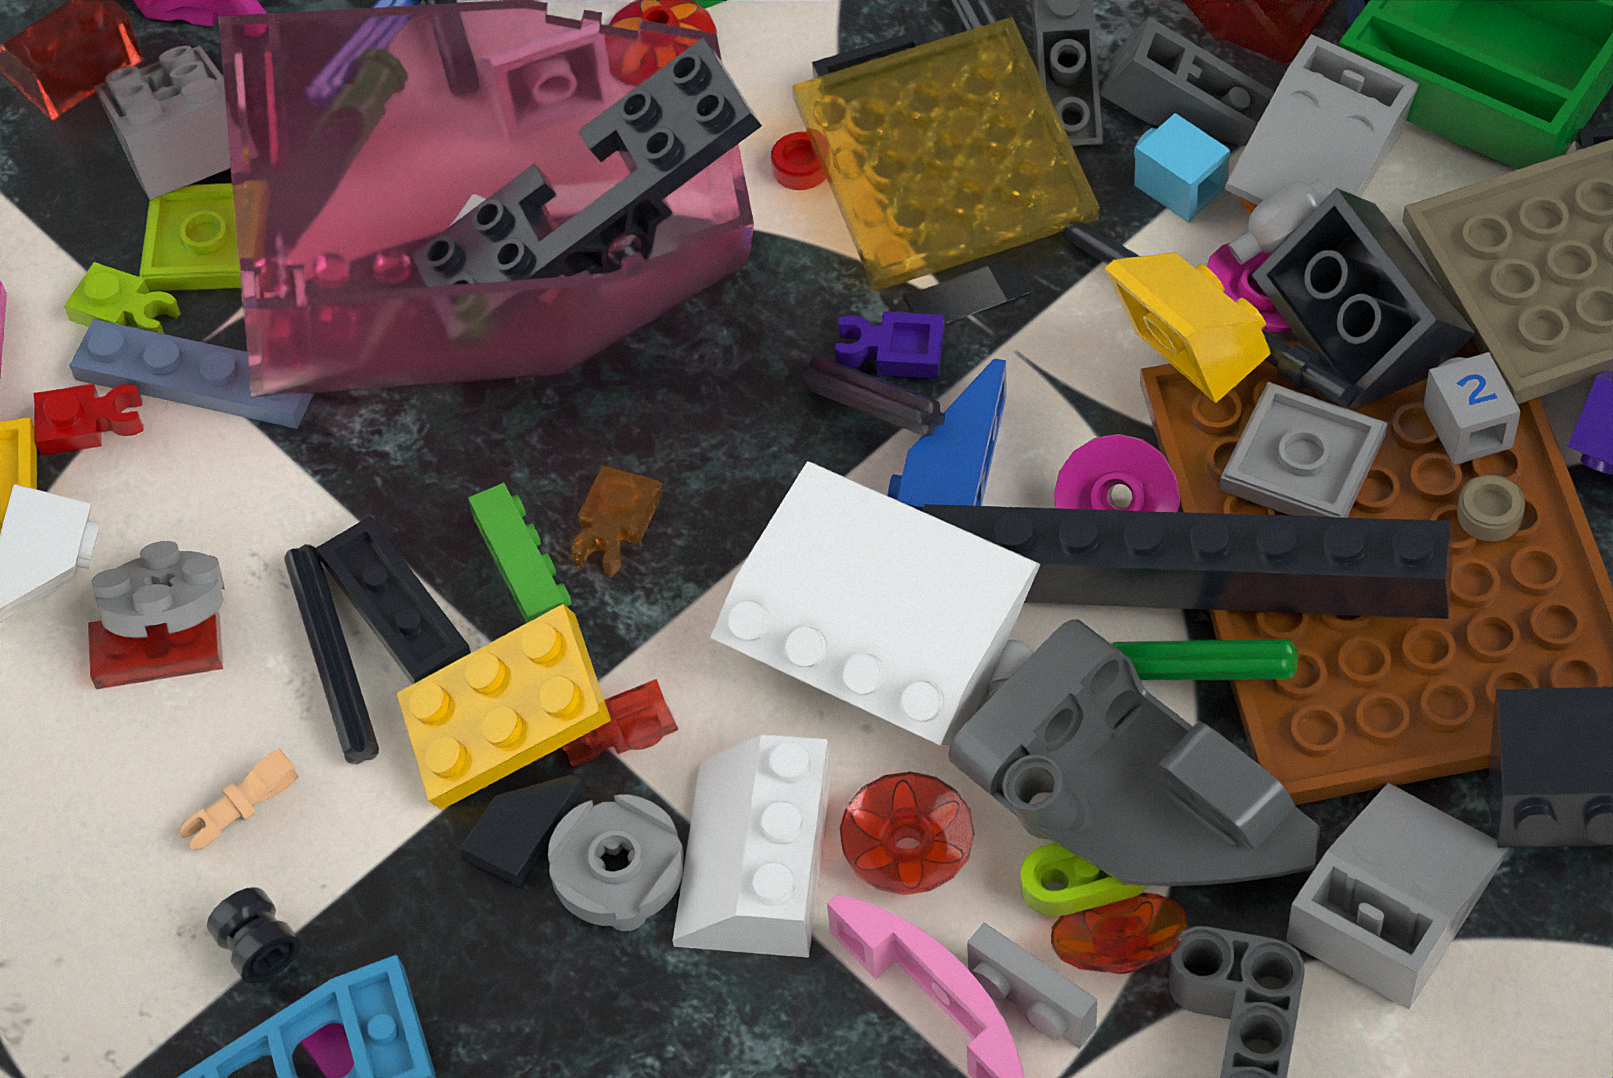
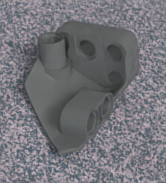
[948,619,1320,886]

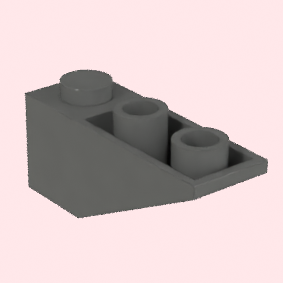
[1031,0,1103,149]

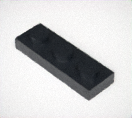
[316,516,471,684]

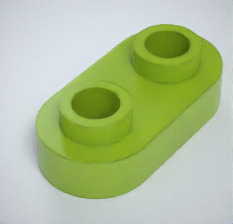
[1020,843,1149,917]

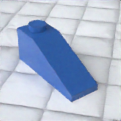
[887,358,1006,511]

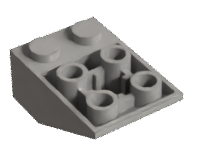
[1224,34,1420,205]
[94,46,259,200]
[1287,783,1509,1009]

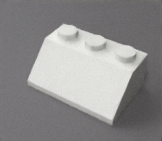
[673,734,832,958]

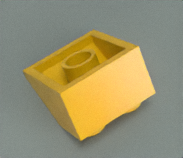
[1105,252,1271,403]

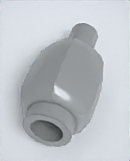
[1228,179,1331,265]

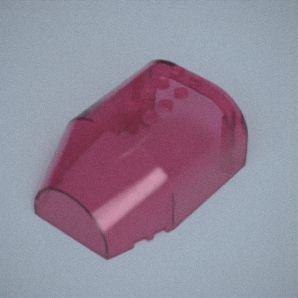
[218,0,754,398]

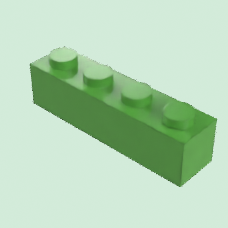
[468,483,572,623]

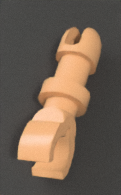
[180,748,299,850]

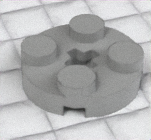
[92,541,225,638]
[548,794,684,931]

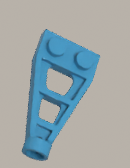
[177,955,436,1078]

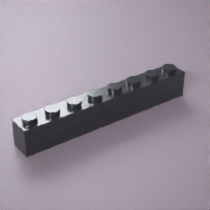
[923,504,1453,619]

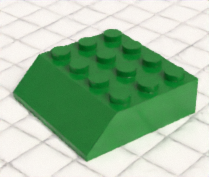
[1339,0,1613,170]

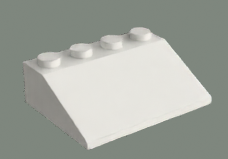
[710,461,1040,746]

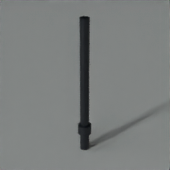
[1063,218,1356,407]

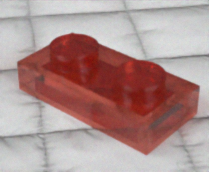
[88,610,223,690]

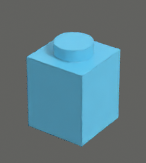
[1134,113,1230,222]

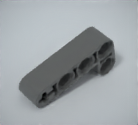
[1169,926,1304,1078]

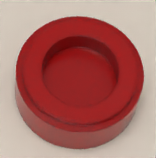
[771,132,830,190]

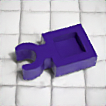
[835,311,944,379]

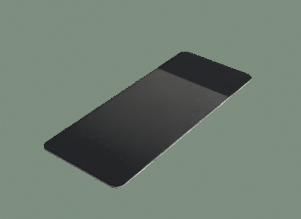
[907,258,1030,324]

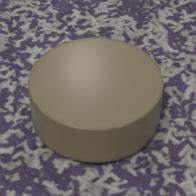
[1457,475,1525,541]

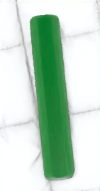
[1111,639,1298,680]

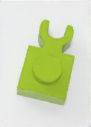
[64,262,181,334]

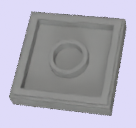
[1219,382,1387,517]

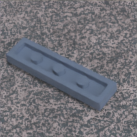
[69,319,320,429]

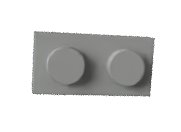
[967,922,1097,1049]

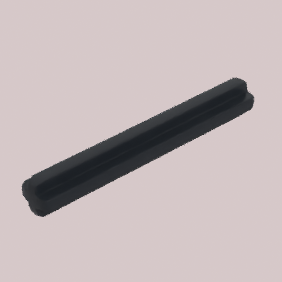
[284,544,380,764]

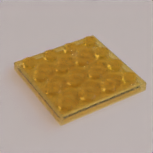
[792,17,1100,292]

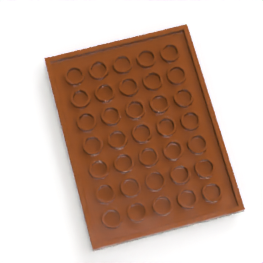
[1140,338,1613,805]

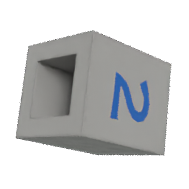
[1423,352,1521,465]

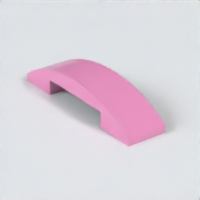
[827,894,1024,1078]

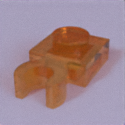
[572,465,663,577]

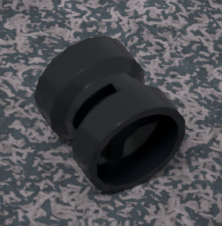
[206,887,301,984]

